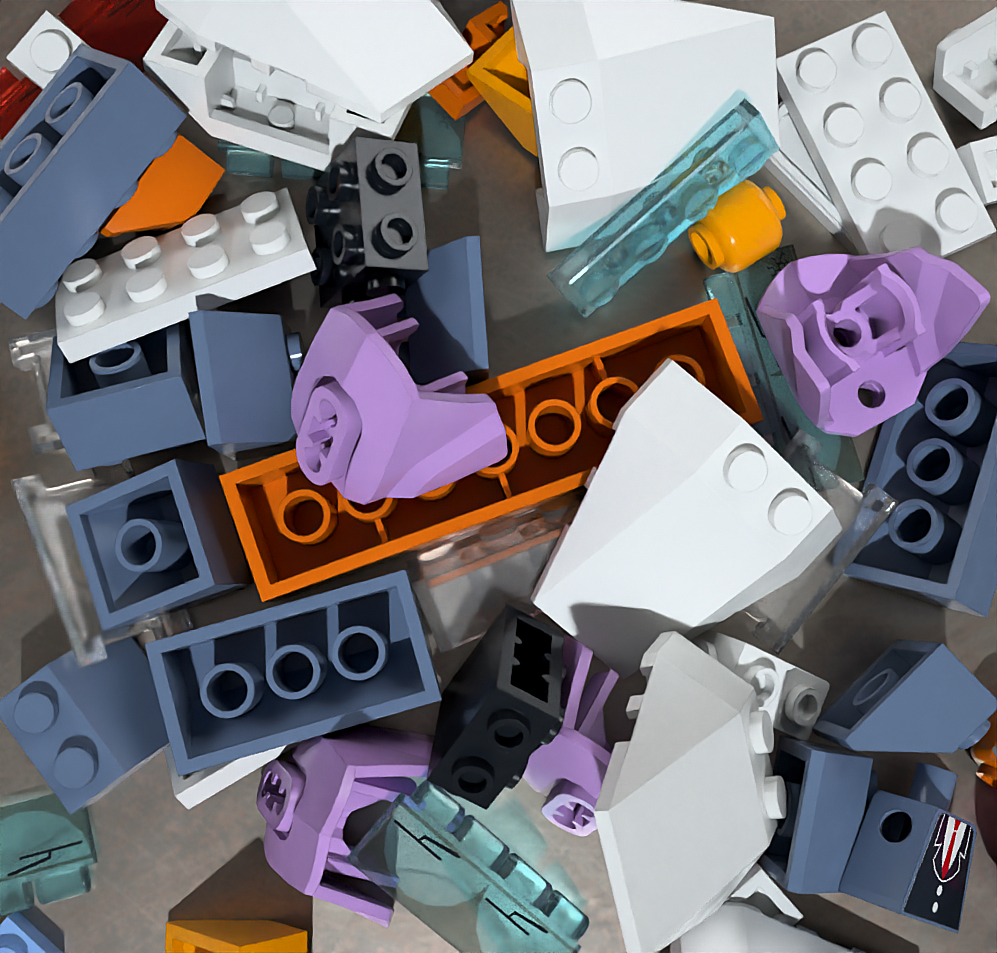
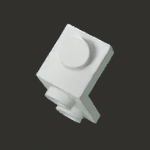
[690,629,830,741]

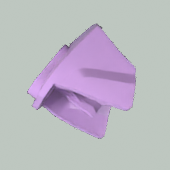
[755,246,991,437]
[291,293,508,505]
[522,632,619,836]
[257,724,434,928]

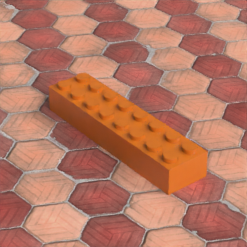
[219,298,764,602]

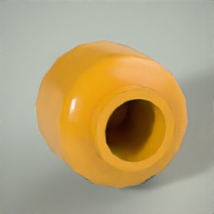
[688,178,786,273]

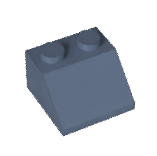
[397,236,489,387]
[188,310,306,461]
[46,321,206,472]
[65,459,253,631]
[0,626,170,815]
[812,639,997,753]
[757,735,878,894]

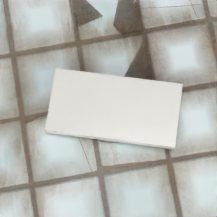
[776,11,997,258]
[55,187,317,364]

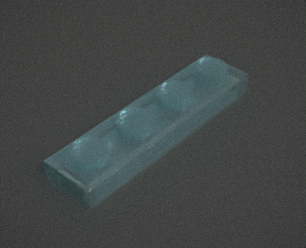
[546,98,780,319]

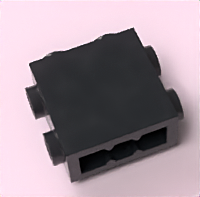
[305,136,429,308]
[426,604,567,810]

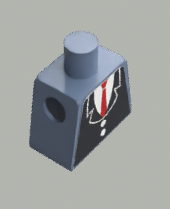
[838,762,977,934]

